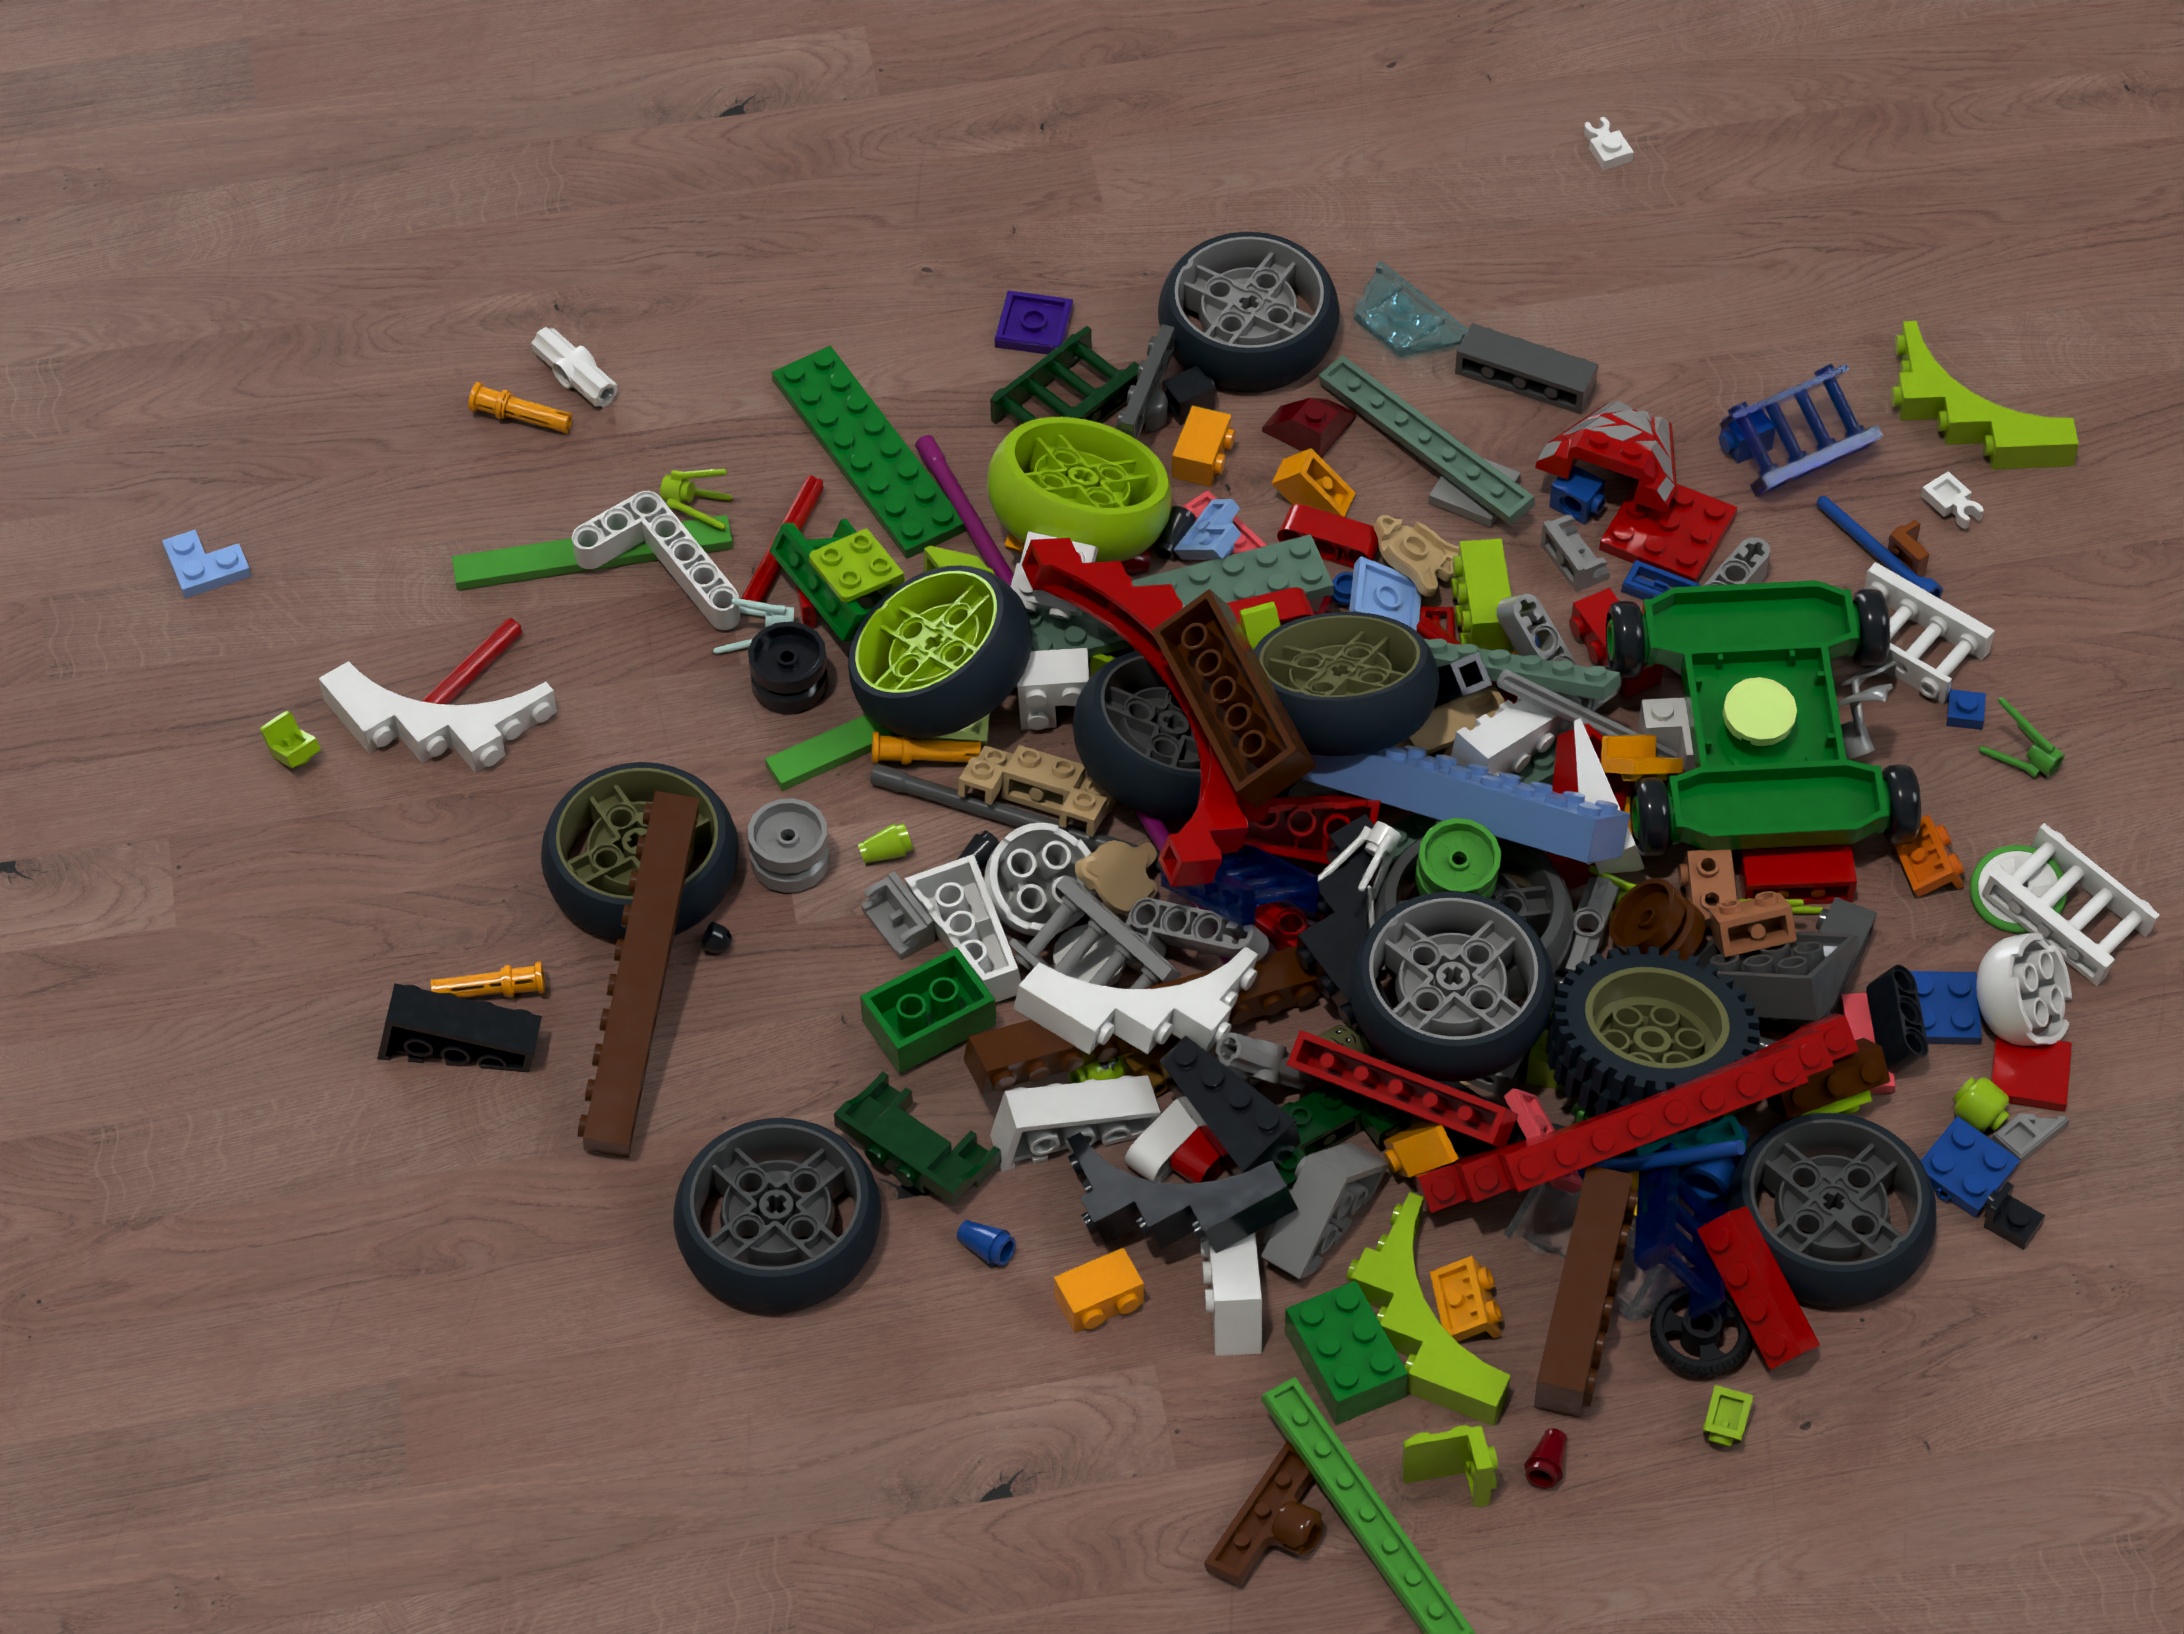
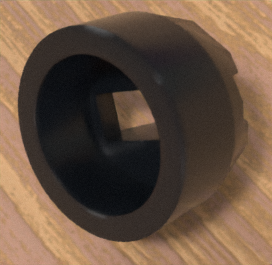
[701,921,732,954]

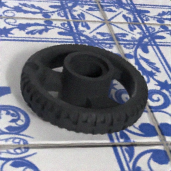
[1650,1284,1752,1377]

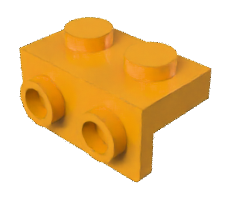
[1601,735,1683,781]

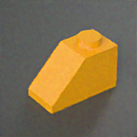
[1271,448,1356,517]
[1383,1120,1459,1177]

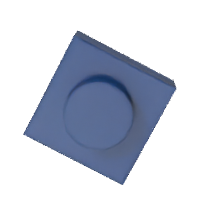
[1946,689,1986,730]

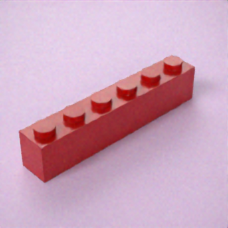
[1286,1030,1518,1148]

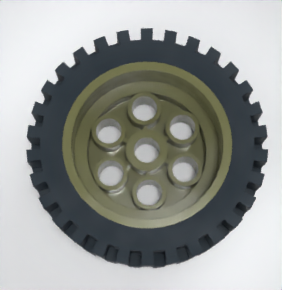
[1546,946,1760,1133]

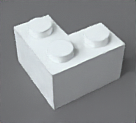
[1017,648,1089,730]
[1638,698,1695,771]

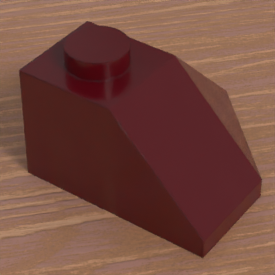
[1262,398,1356,458]

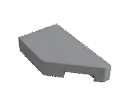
[1992,1113,2069,1165]

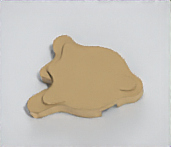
[1374,515,1459,597]
[1075,840,1157,923]

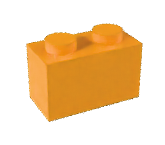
[1172,406,1236,487]
[1054,1247,1144,1333]

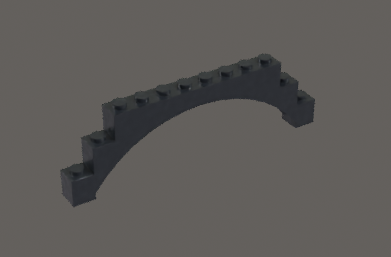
[1295,814,1629,1161]

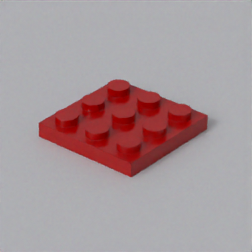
[1599,479,1738,583]

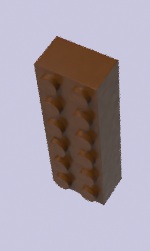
[1151,589,1317,809]
[1534,1165,1638,1418]

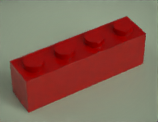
[1697,1206,1821,1370]

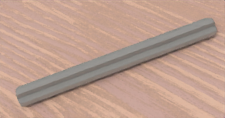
[1497,669,1678,758]

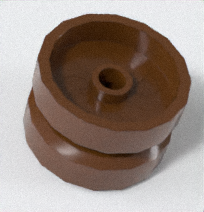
[1609,878,1705,961]

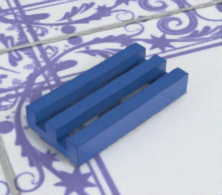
[1621,560,1700,600]

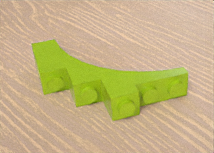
[1891,321,2079,470]
[1346,1192,1511,1426]

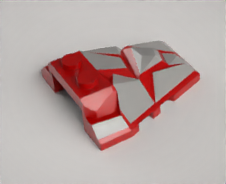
[1535,401,1677,513]

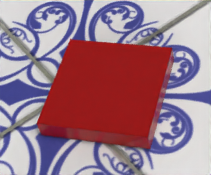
[1991,1035,2072,1112]

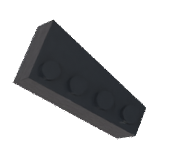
[377,983,542,1073]
[1160,1036,1301,1175]

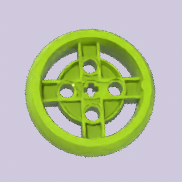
[987,417,1172,562]

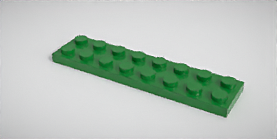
[772,345,966,559]

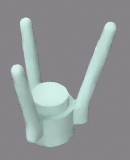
[713,598,794,654]

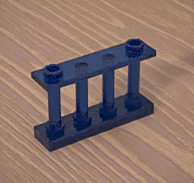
[1720,363,1883,497]
[1161,844,1319,926]
[1633,1142,1728,1319]

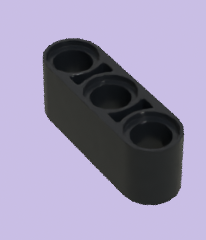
[1866,964,1929,1074]

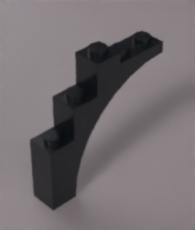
[1067,1132,1298,1253]

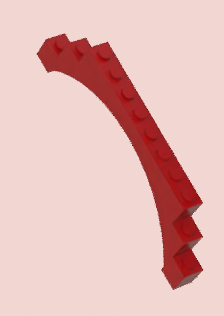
[1021,537,1275,887]
[1412,1014,1859,1213]

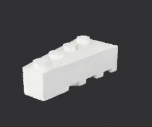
[1451,692,1582,776]
[904,854,1022,1003]
[990,1075,1160,1172]
[1200,1233,1262,1356]

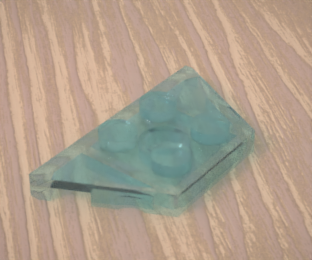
[1354,261,1468,357]

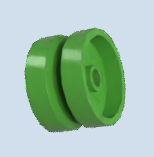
[1415,818,1501,899]

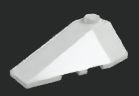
[1574,718,1645,874]

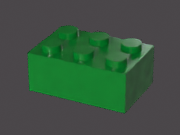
[860,947,996,1074]
[1285,1280,1408,1426]

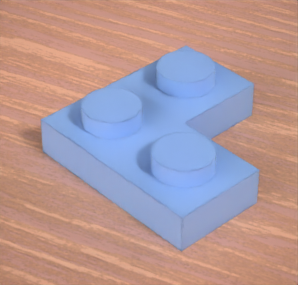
[1174,499,1242,560]
[162,530,251,598]

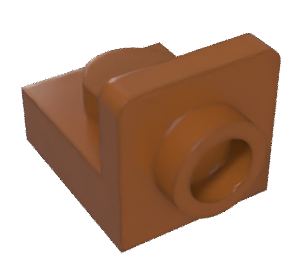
[1888,520,1930,577]

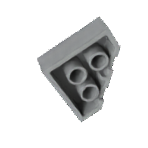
[1261,1142,1389,1279]

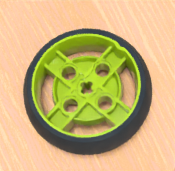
[848,565,1032,738]

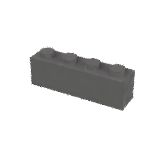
[1455,323,1598,415]
[1777,897,1877,1034]

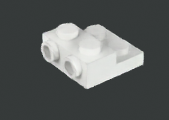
[1011,531,1098,620]

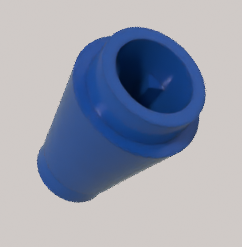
[957,1220,1016,1266]

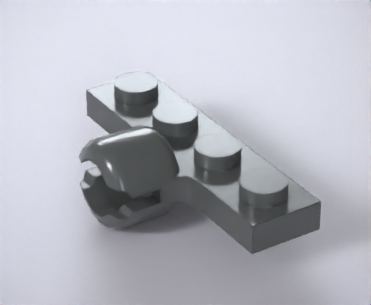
[1116,324,1175,439]

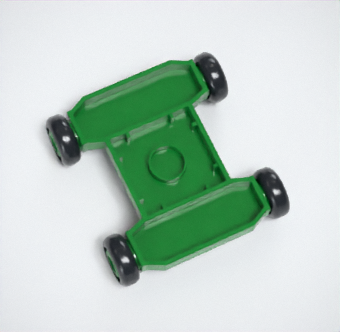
[1606,580,1921,857]

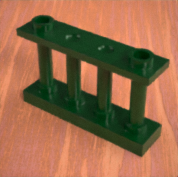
[990,326,1139,424]

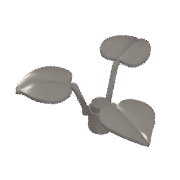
[1837,661,1897,760]

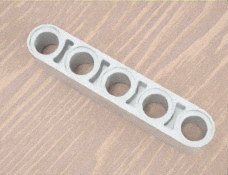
[1124,1057,1261,1183]

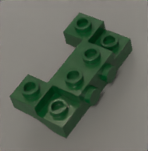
[834,1071,1001,1205]
[1276,1083,1411,1190]

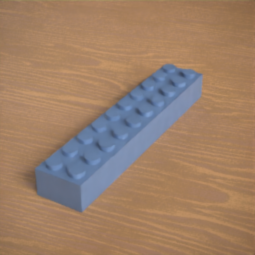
[1300,746,1630,863]

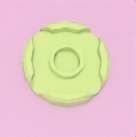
[1723,677,1797,746]

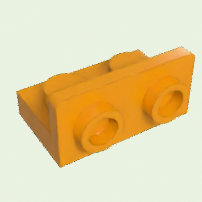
[1430,1255,1503,1342]

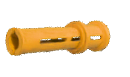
[468,382,573,434]
[871,732,981,765]
[431,961,546,998]

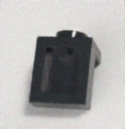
[1983,1182,2045,1250]

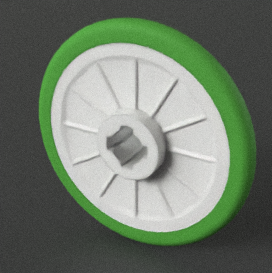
[1970,845,2067,933]

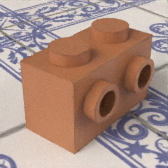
[1678,849,1737,932]
[1708,891,1797,957]

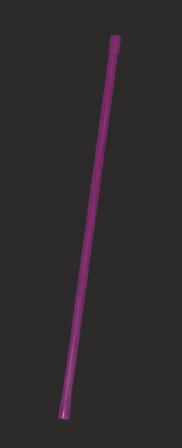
[915,435,1231,965]

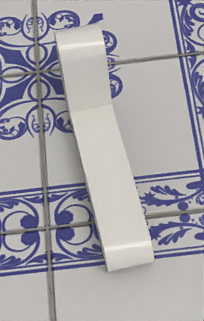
[572,491,741,630]

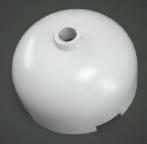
[984,823,1097,936]
[1976,932,2072,1046]

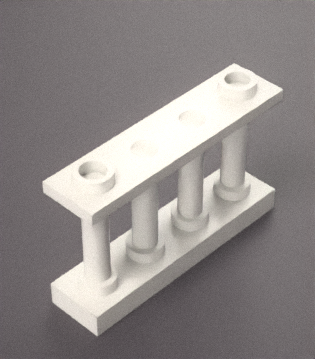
[1864,562,1995,705]
[1982,823,2160,986]

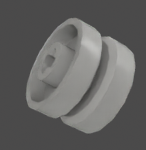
[748,798,830,893]

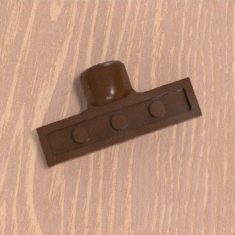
[1204,1441,1324,1586]

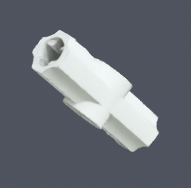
[531,327,618,408]

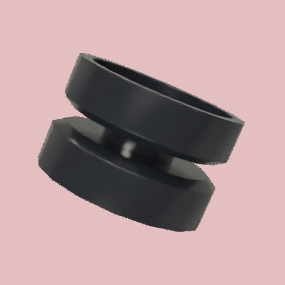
[748,621,828,713]

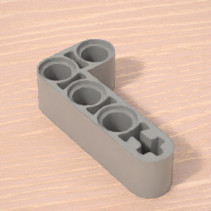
[1703,537,1771,586]
[1497,594,1621,711]
[1125,898,1269,975]

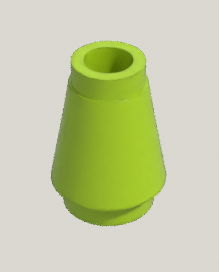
[858,823,914,864]

